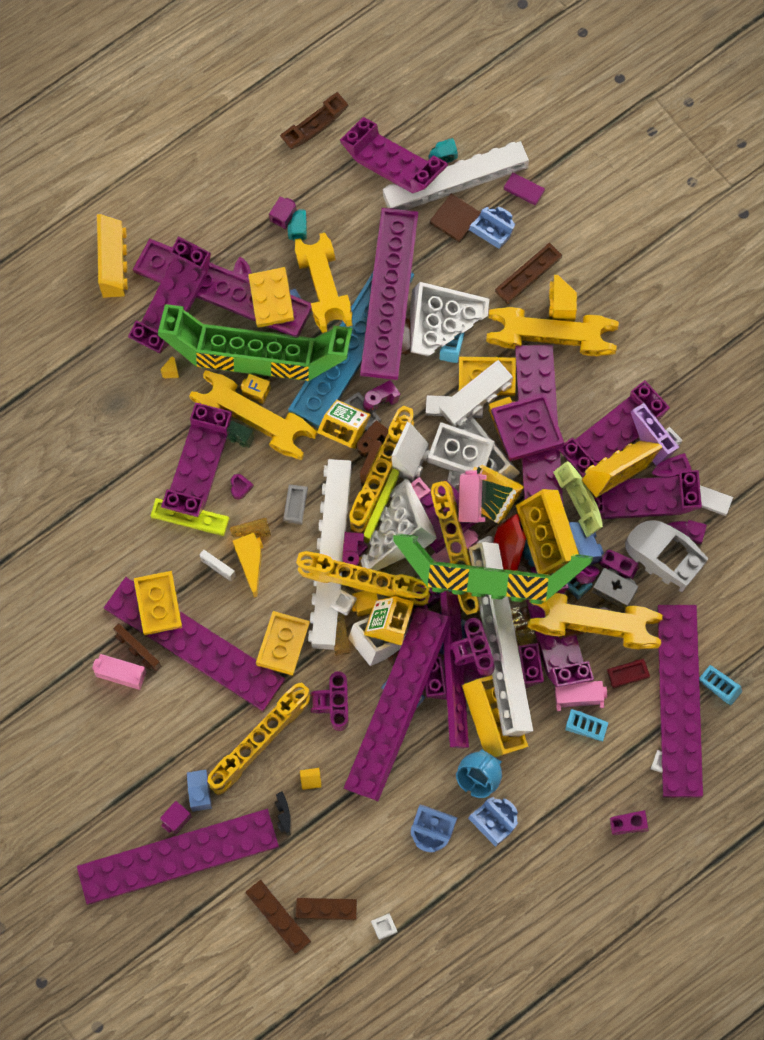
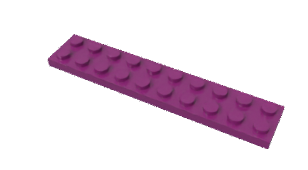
[360,208,418,380]
[132,238,312,338]
[515,345,564,507]
[103,577,286,712]
[657,605,703,798]
[343,607,452,801]
[77,809,279,905]

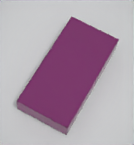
[504,172,545,206]

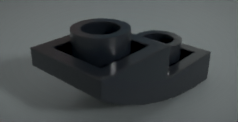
[274,791,292,837]

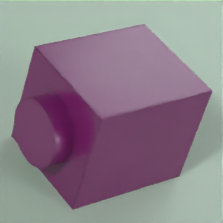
[269,196,297,230]
[160,801,192,835]

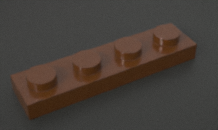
[495,242,562,304]
[245,879,311,955]

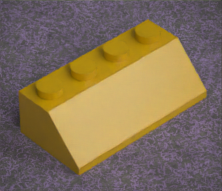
[97,214,128,298]
[582,441,662,498]
[516,489,579,575]
[462,675,529,758]

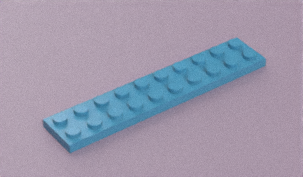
[288,272,414,428]

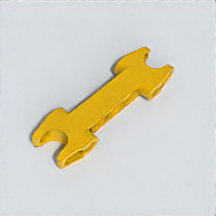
[295,232,353,333]
[486,307,619,357]
[189,370,318,460]
[349,406,414,533]
[431,481,480,615]
[296,551,430,606]
[528,593,662,650]
[207,683,310,795]

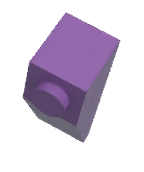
[631,403,679,466]

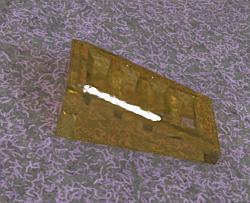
[229,518,271,537]
[511,607,536,646]
[334,612,350,656]

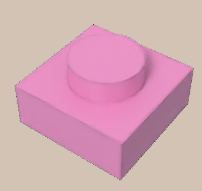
[411,477,431,500]

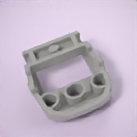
[625,520,708,592]

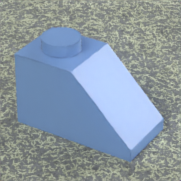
[187,770,212,812]

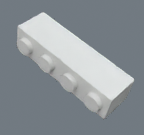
[439,360,513,427]

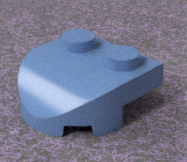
[469,207,515,249]
[468,797,518,847]
[411,804,457,852]

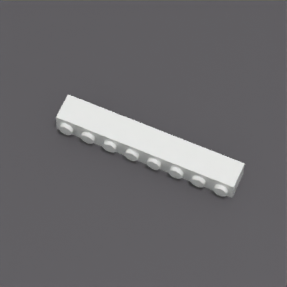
[383,141,529,210]

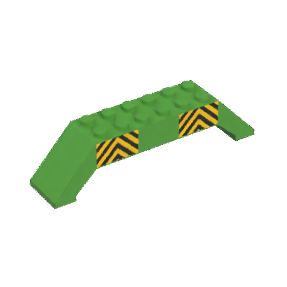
[158,304,352,381]
[393,534,593,604]

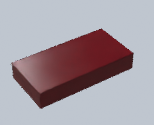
[607,658,650,689]

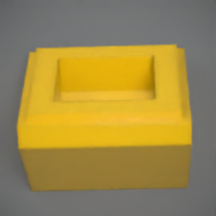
[160,356,179,379]
[300,768,322,790]

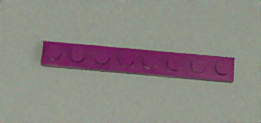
[440,591,469,749]

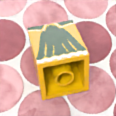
[473,465,524,524]

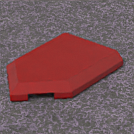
[493,514,526,571]

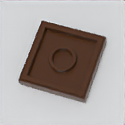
[430,193,481,243]
[360,440,382,486]

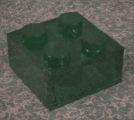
[226,421,255,448]

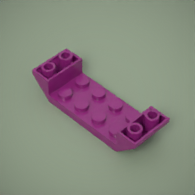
[340,117,448,194]
[128,236,211,353]
[558,380,670,477]
[161,402,232,517]
[583,470,702,519]
[526,573,594,688]
[425,643,544,700]

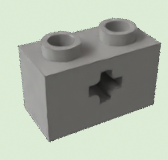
[592,568,638,610]

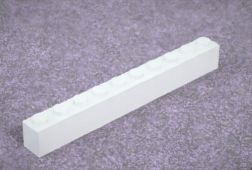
[308,459,352,650]
[469,542,533,736]

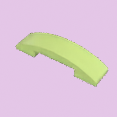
[553,461,603,537]

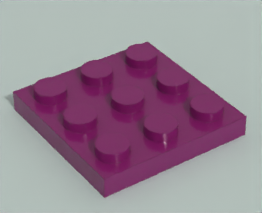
[491,393,565,461]
[419,480,476,554]

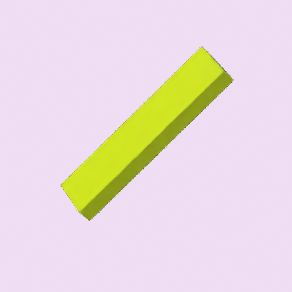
[364,468,399,543]
[150,498,230,536]

